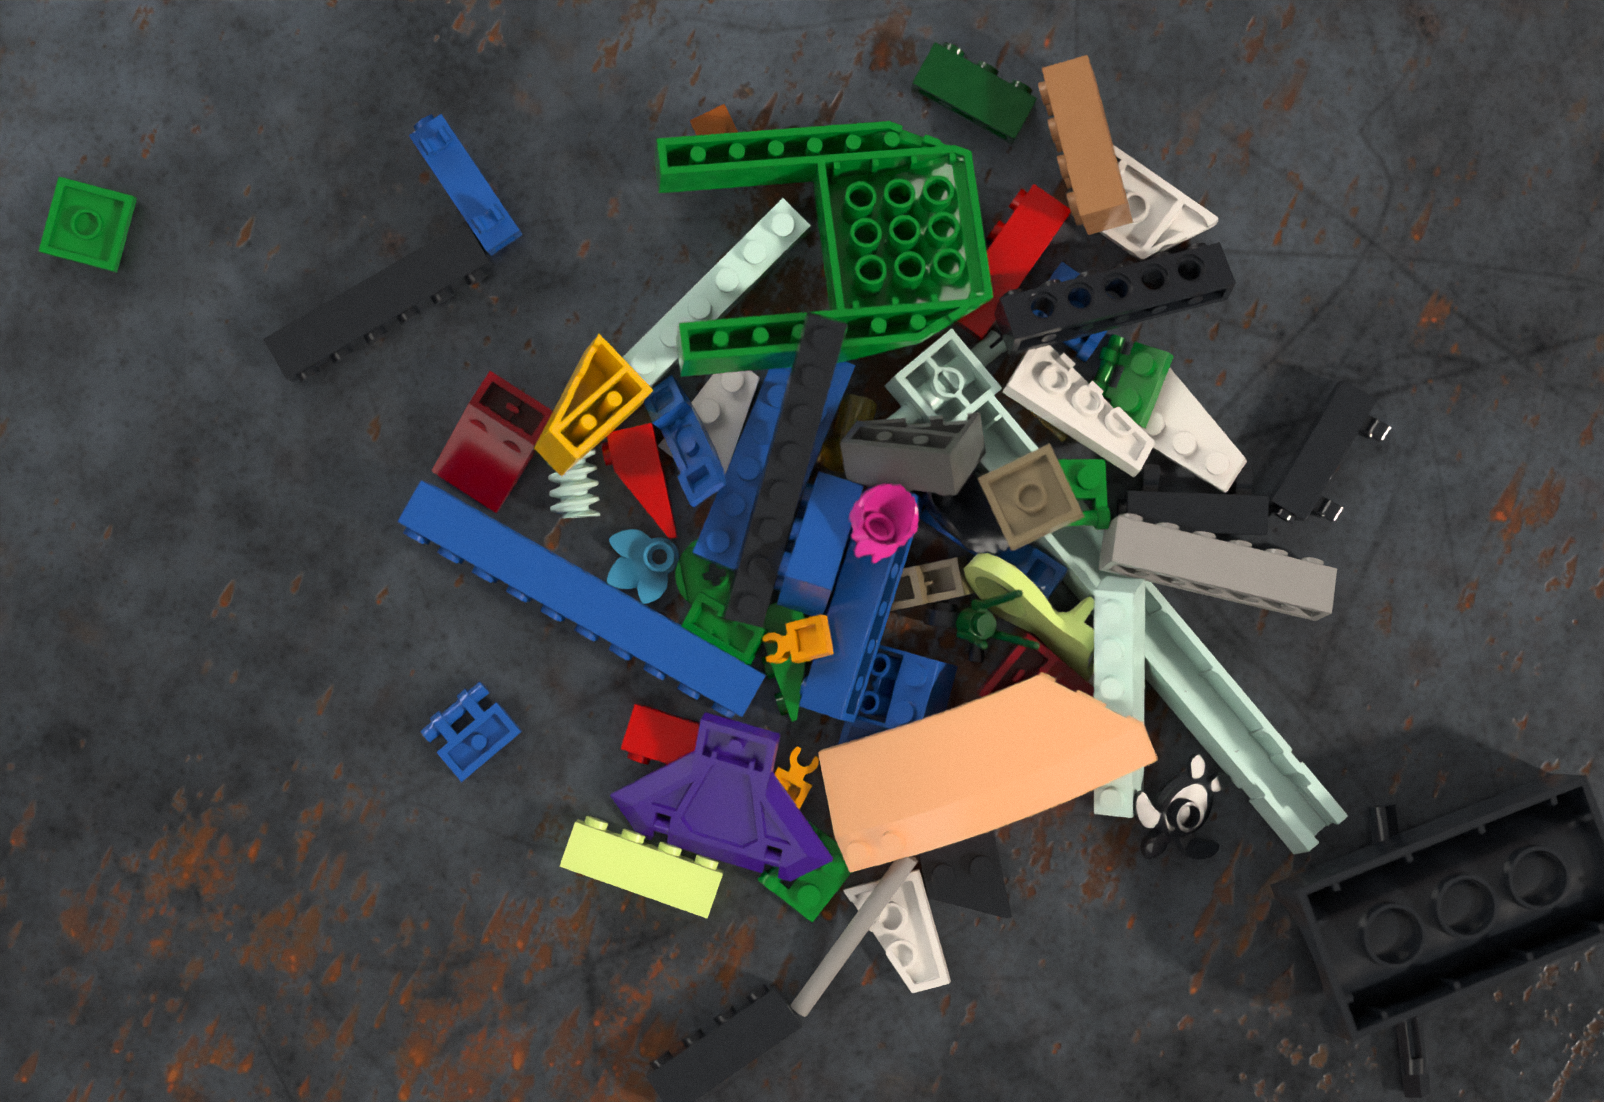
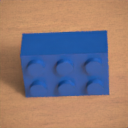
[773,471,864,616]

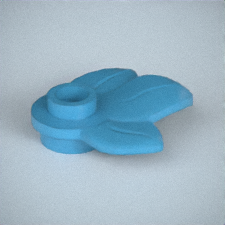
[607,529,679,604]

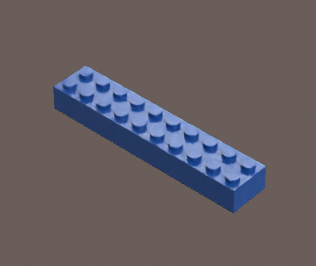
[397,480,766,719]

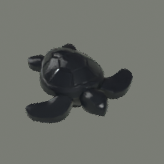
[1133,753,1231,860]

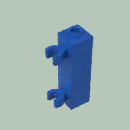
[409,114,523,256]

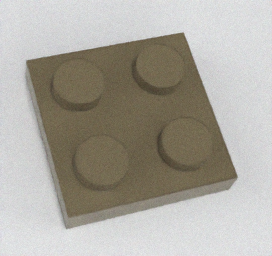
[978,444,1084,551]

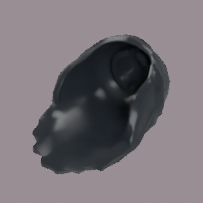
[922,467,1009,555]

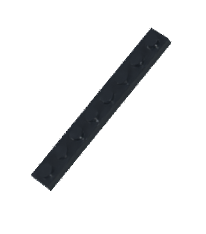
[723,312,848,627]

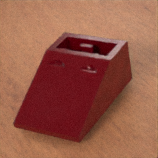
[431,371,553,513]
[976,633,1094,698]

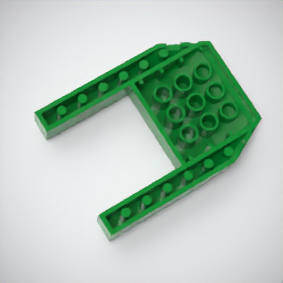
[654,121,993,377]

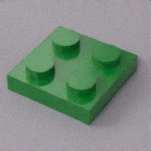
[39,177,137,273]

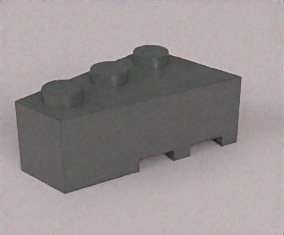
[840,412,986,495]

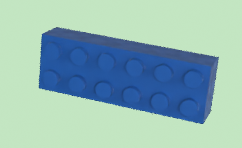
[693,361,855,572]

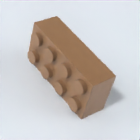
[1038,55,1133,235]

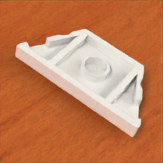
[1099,145,1218,262]

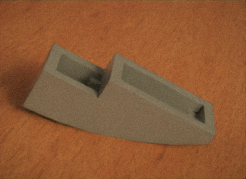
[890,555,974,611]

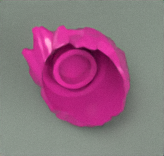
[849,483,919,564]

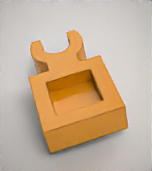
[762,614,834,664]
[774,746,819,809]

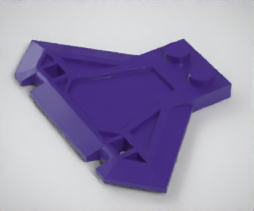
[610,712,833,881]

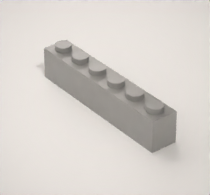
[1098,513,1337,621]

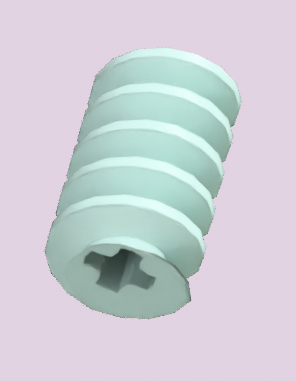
[547,449,600,518]

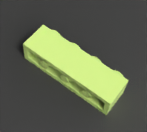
[560,816,724,918]

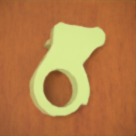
[963,553,1094,681]

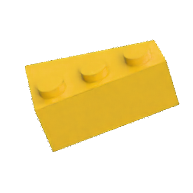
[534,334,653,477]

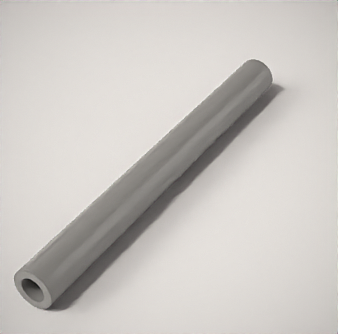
[791,856,918,1017]

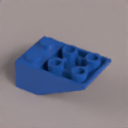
[856,644,958,729]

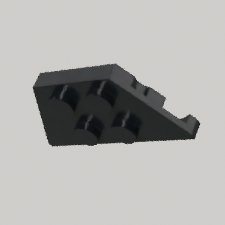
[919,830,1012,918]

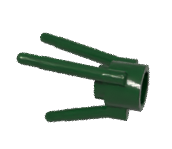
[956,590,1040,650]

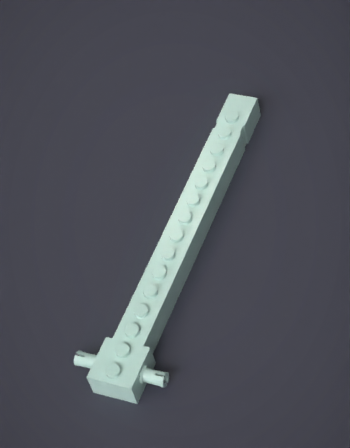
[885,329,1348,854]

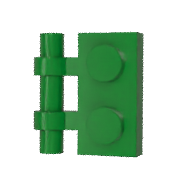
[1089,334,1174,429]

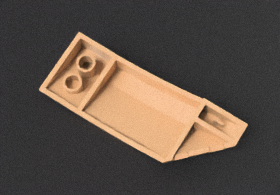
[818,672,1157,873]

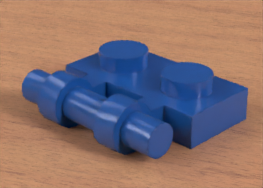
[420,681,522,782]

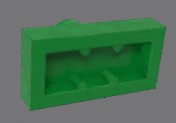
[681,592,769,665]

